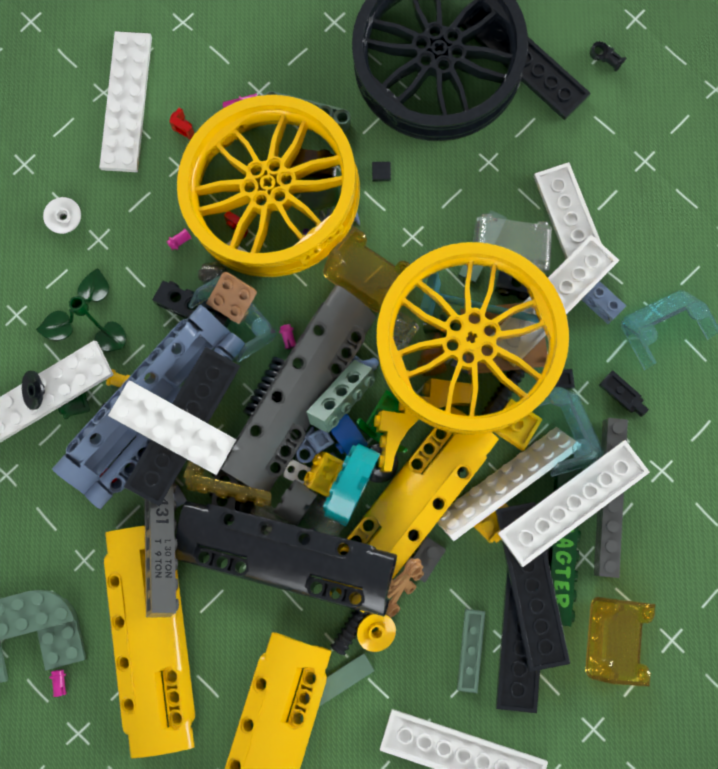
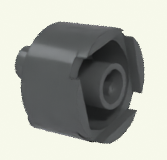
[273,480,318,526]

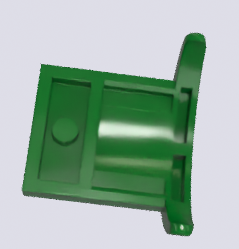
[356,390,408,453]

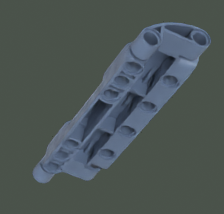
[52,305,246,509]

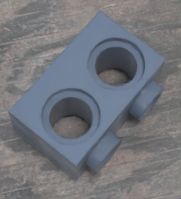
[581,281,626,324]

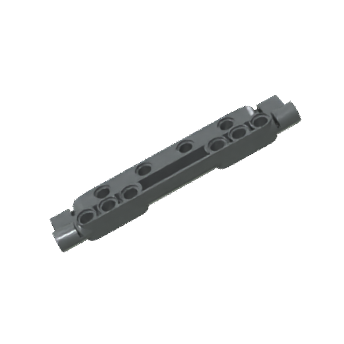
[221,285,376,497]

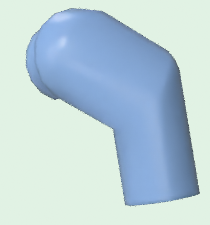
[351,355,379,371]

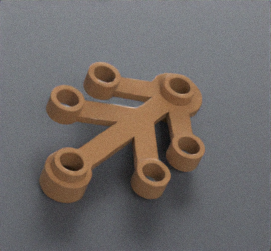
[386,558,424,618]

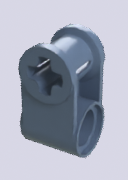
[295,426,316,464]

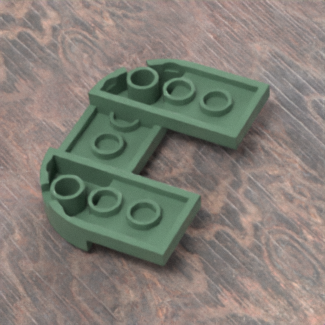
[0,590,87,683]

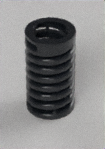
[243,357,298,417]

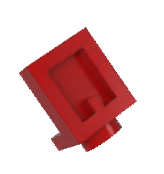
[169,108,195,140]
[224,211,249,239]

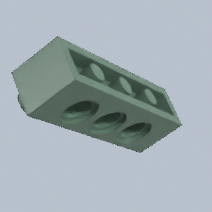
[306,360,375,433]

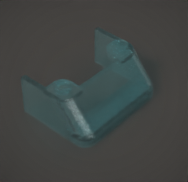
[188,276,277,363]
[621,290,718,370]
[539,387,604,477]

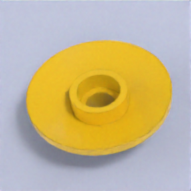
[357,614,396,652]

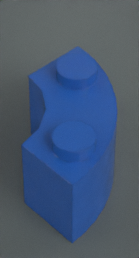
[330,414,368,455]

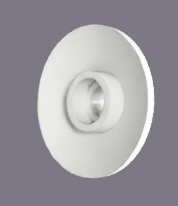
[43,197,81,234]

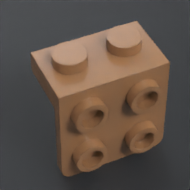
[206,272,257,324]

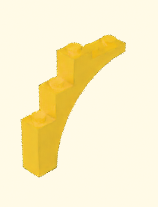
[374,378,472,473]

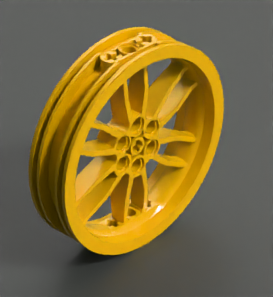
[177,95,360,277]
[377,242,569,435]

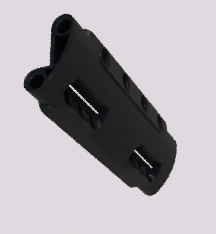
[175,501,397,617]

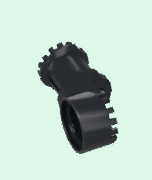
[589,41,627,72]

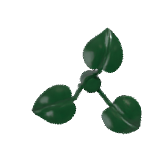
[36,268,126,352]

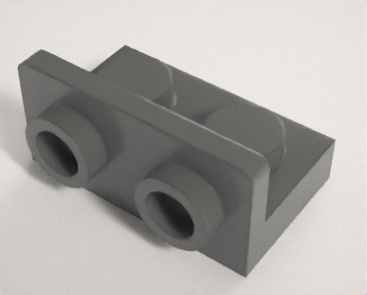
[405,536,446,583]

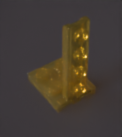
[184,460,272,507]

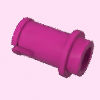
[166,229,192,250]
[279,324,296,349]
[49,669,67,697]

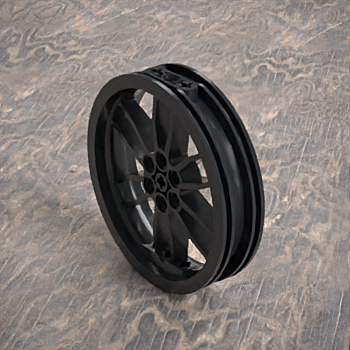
[352,0,528,141]

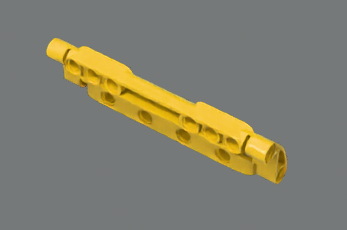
[322,406,499,613]
[104,526,195,758]
[225,632,332,769]

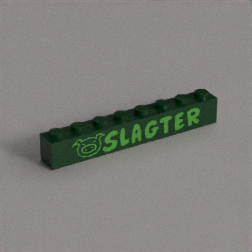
[548,464,582,627]

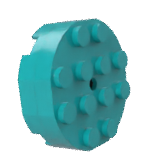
[323,443,380,526]

